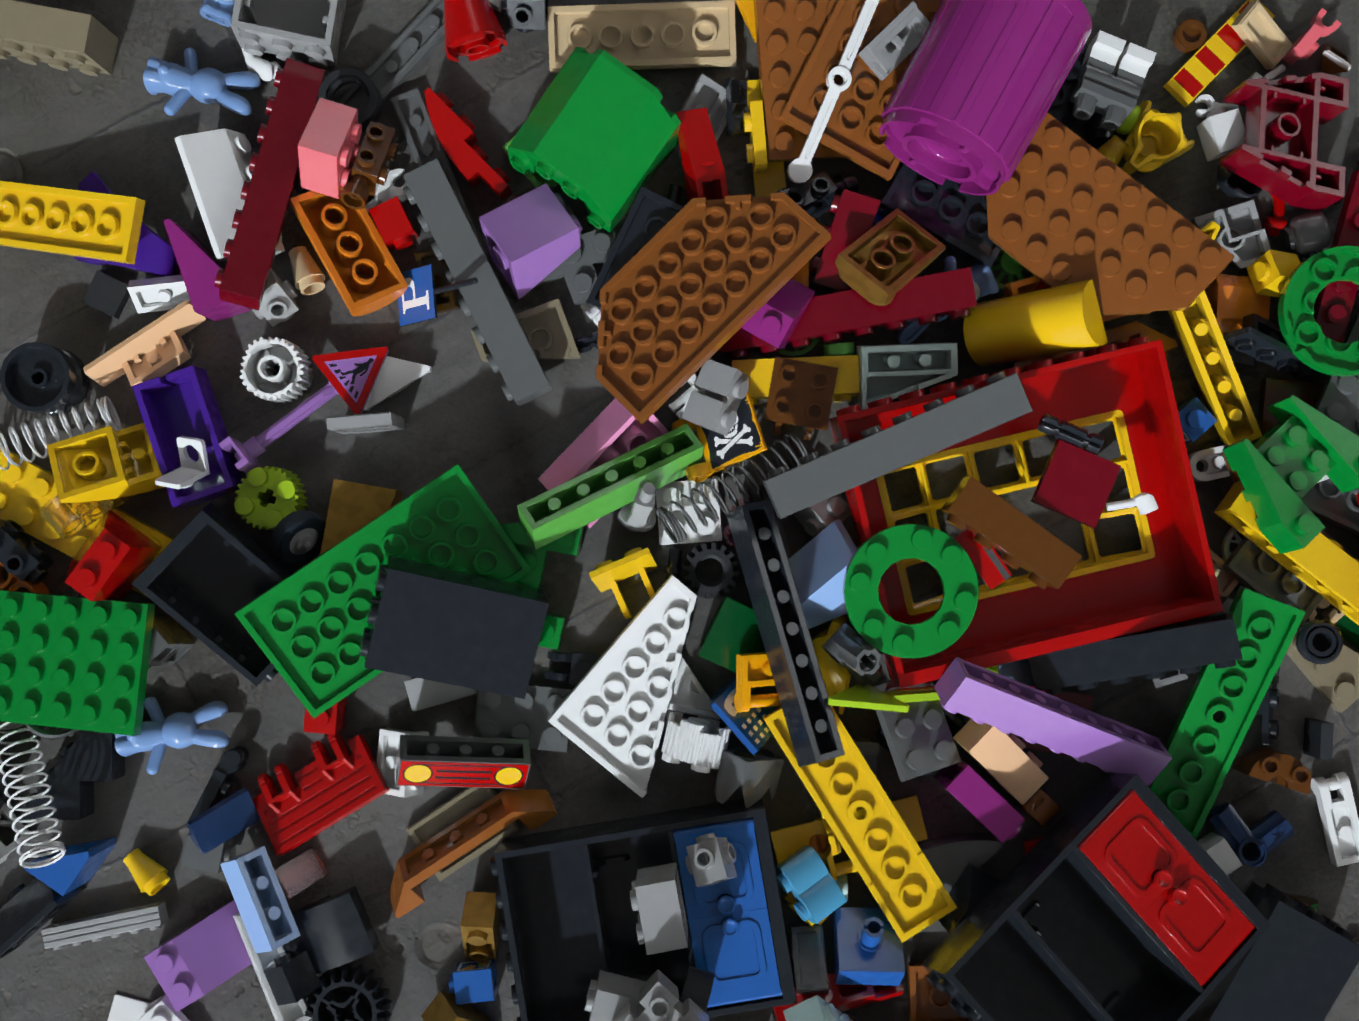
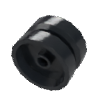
[0,342,89,416]

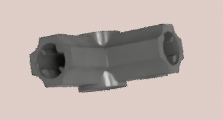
[822,623,882,686]

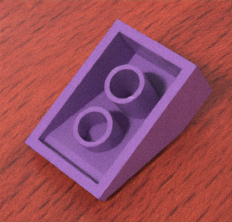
[144,900,252,1012]

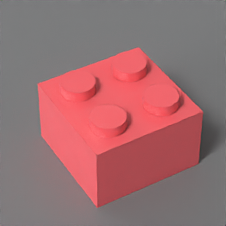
[298,98,362,199]

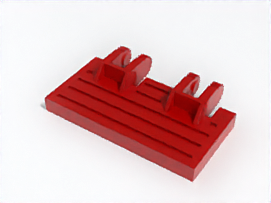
[252,733,390,856]

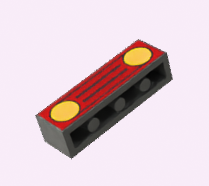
[396,735,531,789]

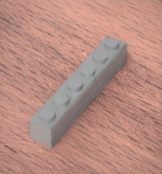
[41,901,169,950]

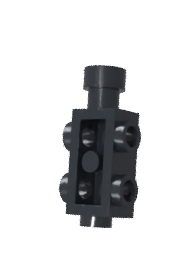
[776,169,859,218]
[0,520,54,585]

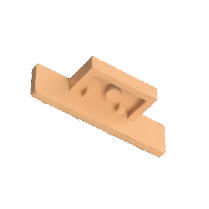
[83,300,206,387]

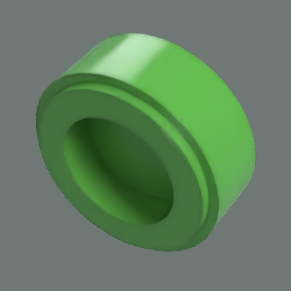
[823,342,855,356]

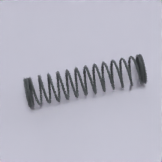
[657,432,808,544]

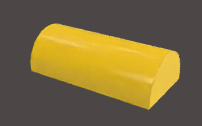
[963,279,1108,366]

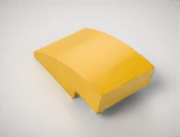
[46,423,165,503]

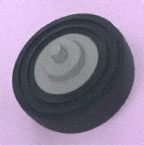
[271,510,326,565]

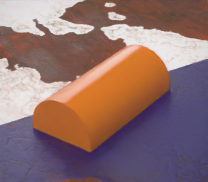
[290,191,408,316]

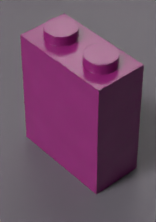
[934,760,1025,843]

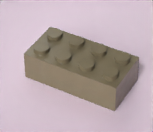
[0,0,118,76]

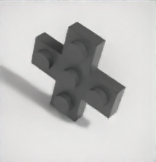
[535,206,616,305]

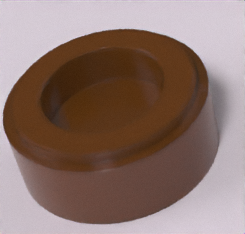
[1172,18,1207,53]

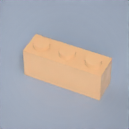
[953,719,1049,805]

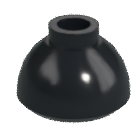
[1295,619,1343,664]

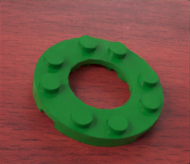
[1278,246,1359,377]
[843,524,979,659]

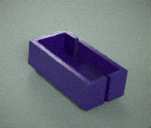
[132,365,243,508]

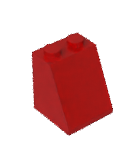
[65,510,162,602]

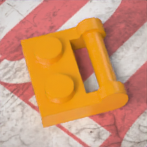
[733,652,781,713]

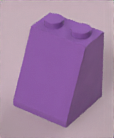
[479,184,582,299]

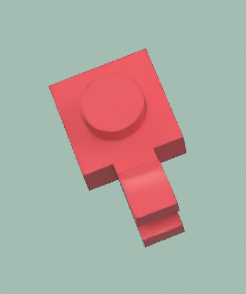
[1282,8,1342,66]

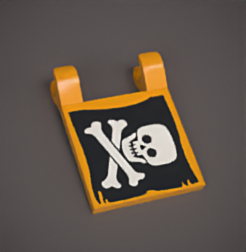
[672,392,768,483]

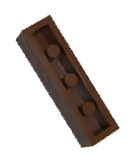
[941,477,1082,590]

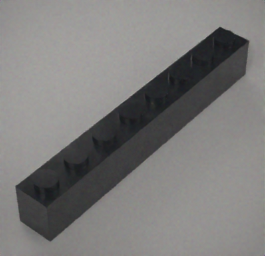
[726,499,845,767]

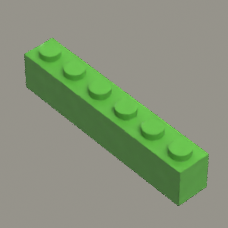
[517,424,703,550]

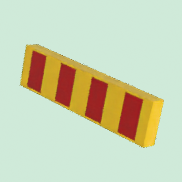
[1163,0,1275,107]

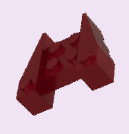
[1219,72,1350,211]

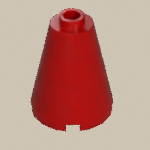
[444,0,508,62]

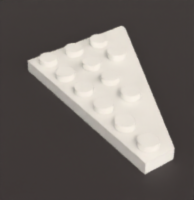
[548,574,697,798]

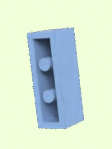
[220,846,301,953]

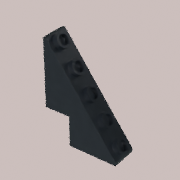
[20,730,125,820]

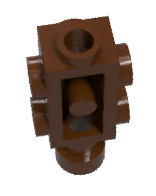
[340,121,398,210]

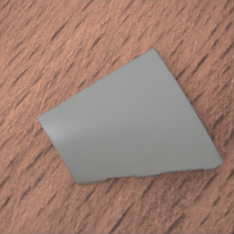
[1193,199,1271,269]

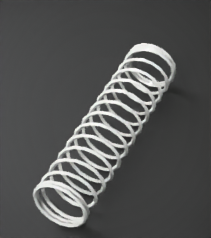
[0,396,122,471]
[0,722,66,869]

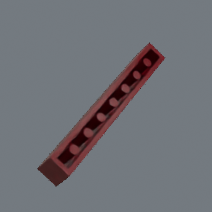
[214,58,325,311]
[721,267,977,360]

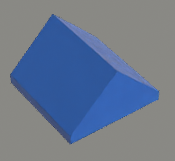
[25,837,117,896]

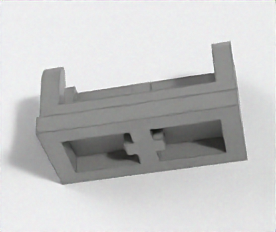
[858,1,930,81]

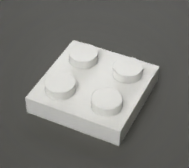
[656,479,722,545]

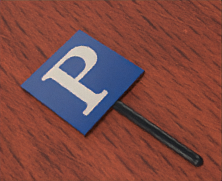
[398,264,478,327]

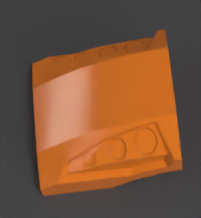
[1207,274,1270,335]

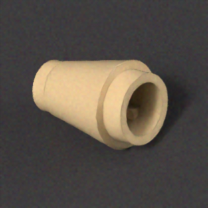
[288,246,325,295]

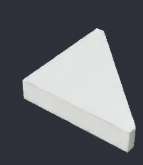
[364,356,432,411]
[667,657,720,720]

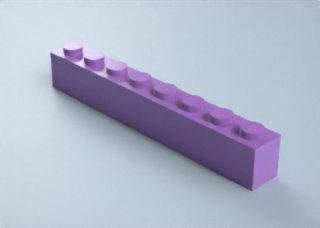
[934,657,1172,786]

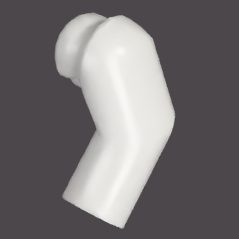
[241,48,281,81]

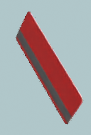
[955,528,1012,589]

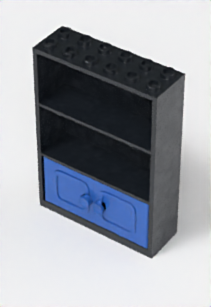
[490,798,797,1021]

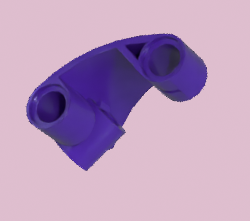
[74,172,177,277]

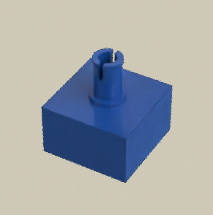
[832,907,905,986]

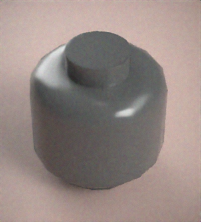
[1283,211,1336,256]

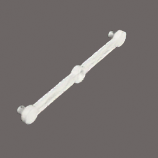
[787,0,881,183]

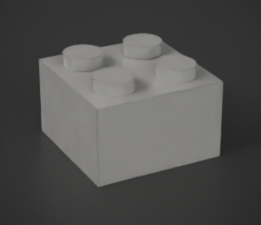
[630,862,688,955]

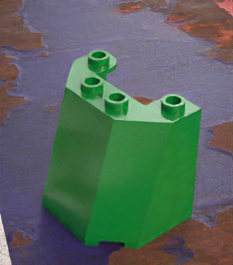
[508,47,681,233]

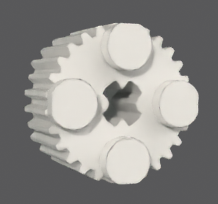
[239,337,313,403]
[661,711,731,773]

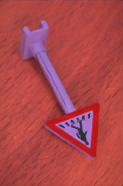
[219,346,389,473]

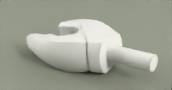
[365,168,408,213]

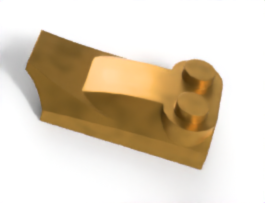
[835,208,946,306]

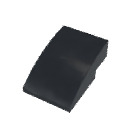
[283,886,380,974]

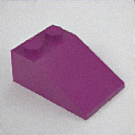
[163,219,252,322]

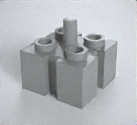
[612,969,709,1021]

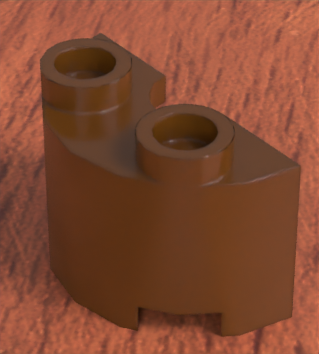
[1233,747,1312,795]

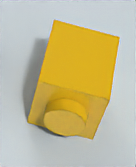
[1246,249,1301,298]

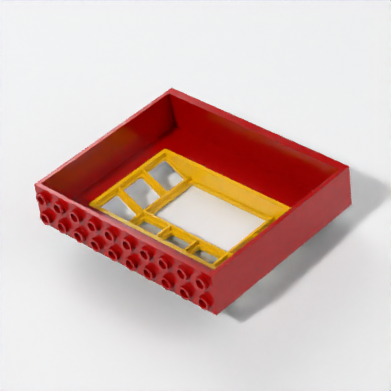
[829,336,1223,688]

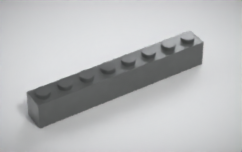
[403,158,553,406]
[763,371,1033,519]

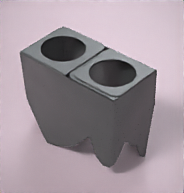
[714,747,785,809]

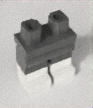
[1070,30,1157,132]

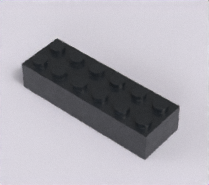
[1028,612,1243,695]

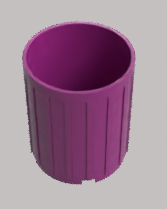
[879,0,1092,196]

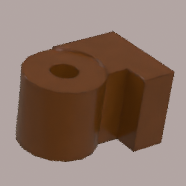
[1014,788,1061,828]

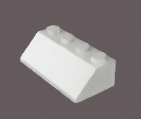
[174,128,285,261]

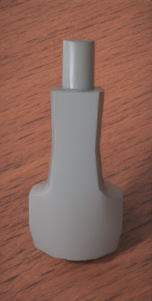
[617,483,656,532]

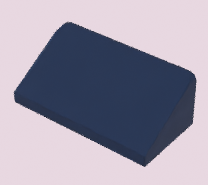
[187,787,259,854]

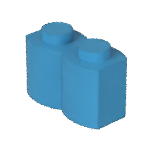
[775,845,847,924]

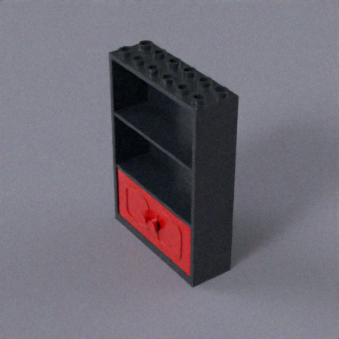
[922,773,1271,1021]

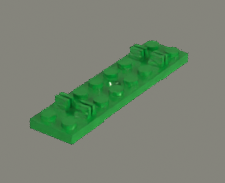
[1147,586,1306,840]

